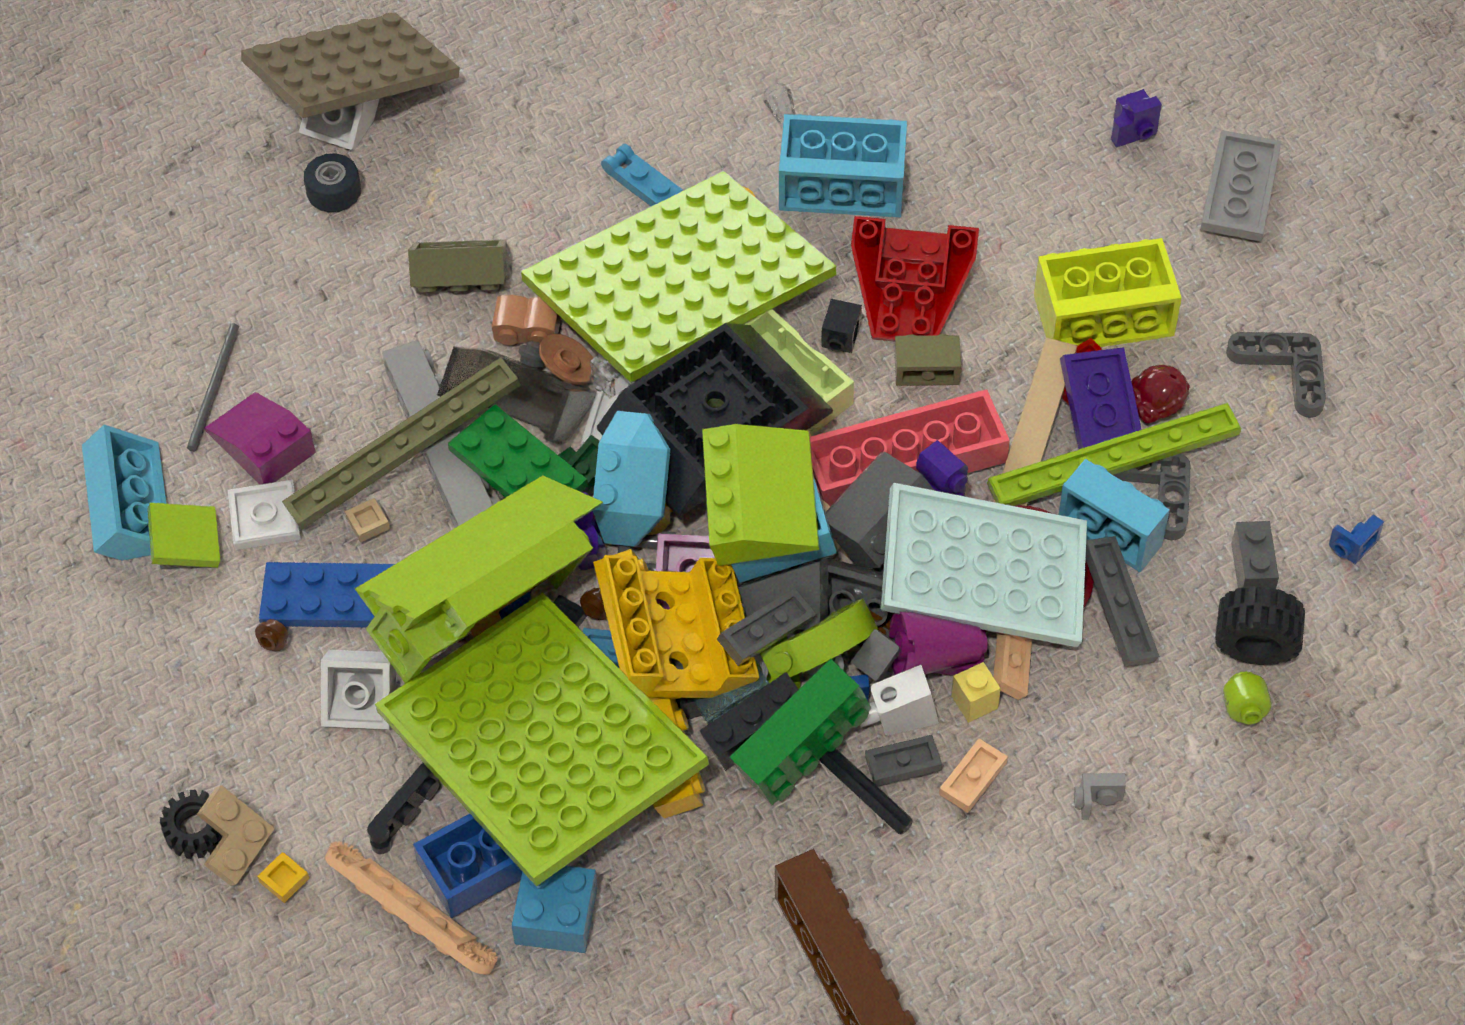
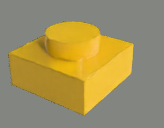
[257,852,310,903]

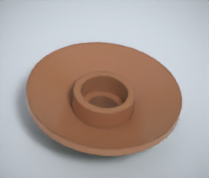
[539,334,597,385]

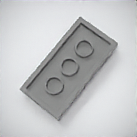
[1200,130,1282,242]

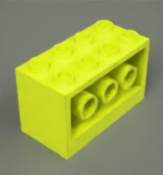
[1034,238,1182,347]

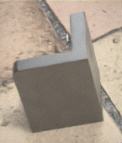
[851,629,901,682]

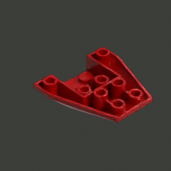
[851,216,979,342]

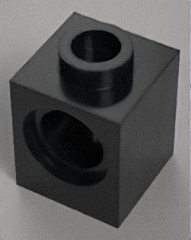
[821,299,862,353]

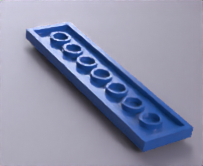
[259,562,532,628]

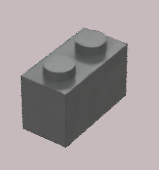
[1231,521,1279,589]

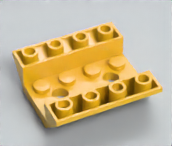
[602,555,759,698]

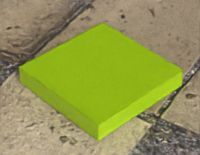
[147,503,220,568]

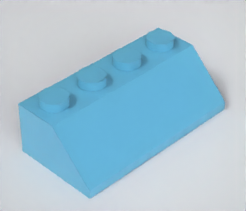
[82,425,167,561]

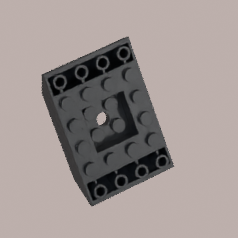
[597,323,833,517]

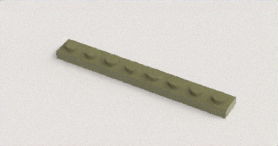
[282,357,521,530]

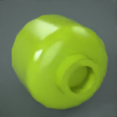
[1223,671,1272,725]

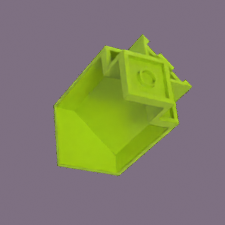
[355,475,603,684]

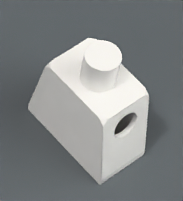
[860,665,939,736]

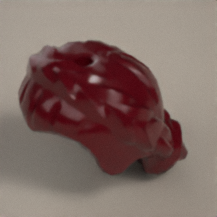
[1131,365,1190,424]

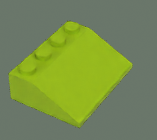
[702,424,820,566]

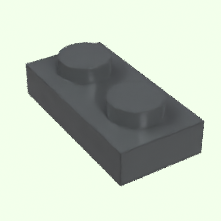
[865,735,942,786]

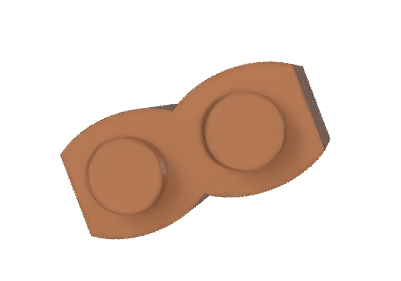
[492,295,561,345]

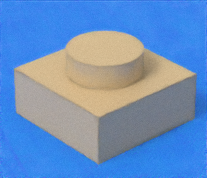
[345,498,390,543]

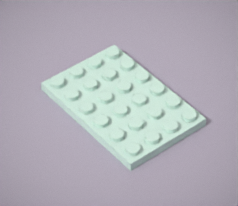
[881,483,1087,647]

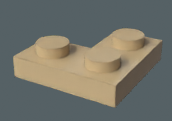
[197,785,275,886]

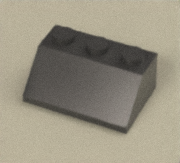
[826,451,935,568]

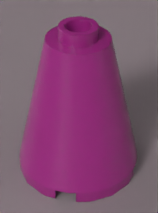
[889,611,987,675]

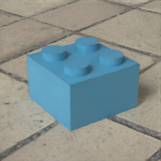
[512,866,598,953]

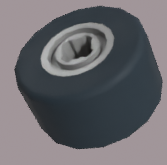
[304,153,361,213]

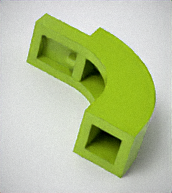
[760,598,878,680]

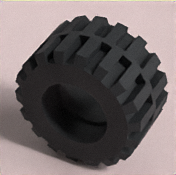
[1215,586,1305,665]

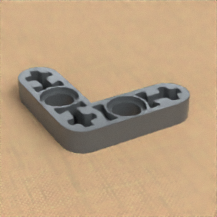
[1226,332,1326,418]
[1113,453,1191,540]

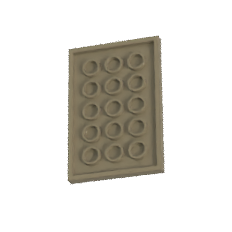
[241,13,460,118]

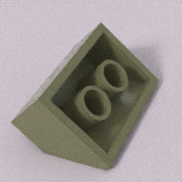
[408,239,507,292]

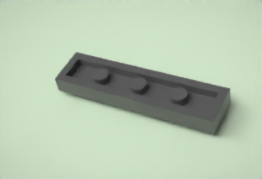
[1085,536,1160,667]

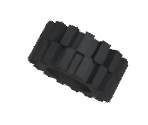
[160,789,222,859]

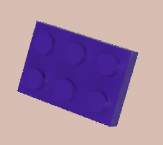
[1060,347,1142,449]

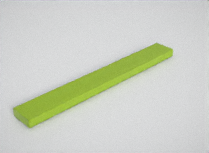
[987,403,1242,506]

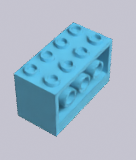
[779,114,907,218]

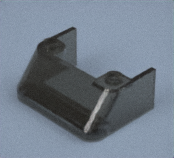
[437,346,597,444]

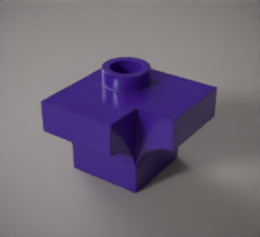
[1111,89,1162,148]

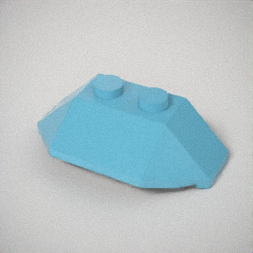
[593,411,670,547]

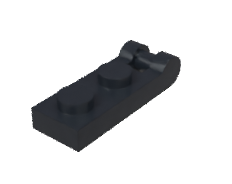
[367,762,440,854]

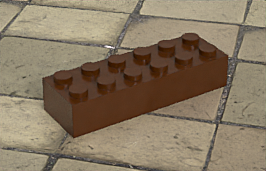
[775,848,916,1025]

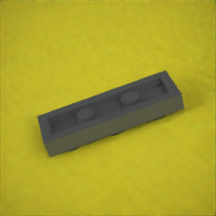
[717,588,816,666]

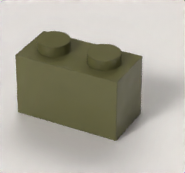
[894,334,961,386]

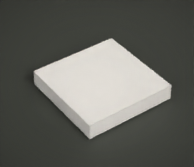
[228,480,301,550]

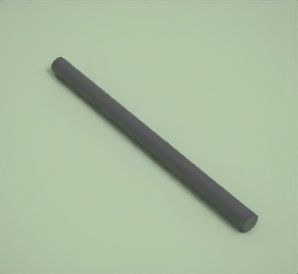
[187,323,239,452]

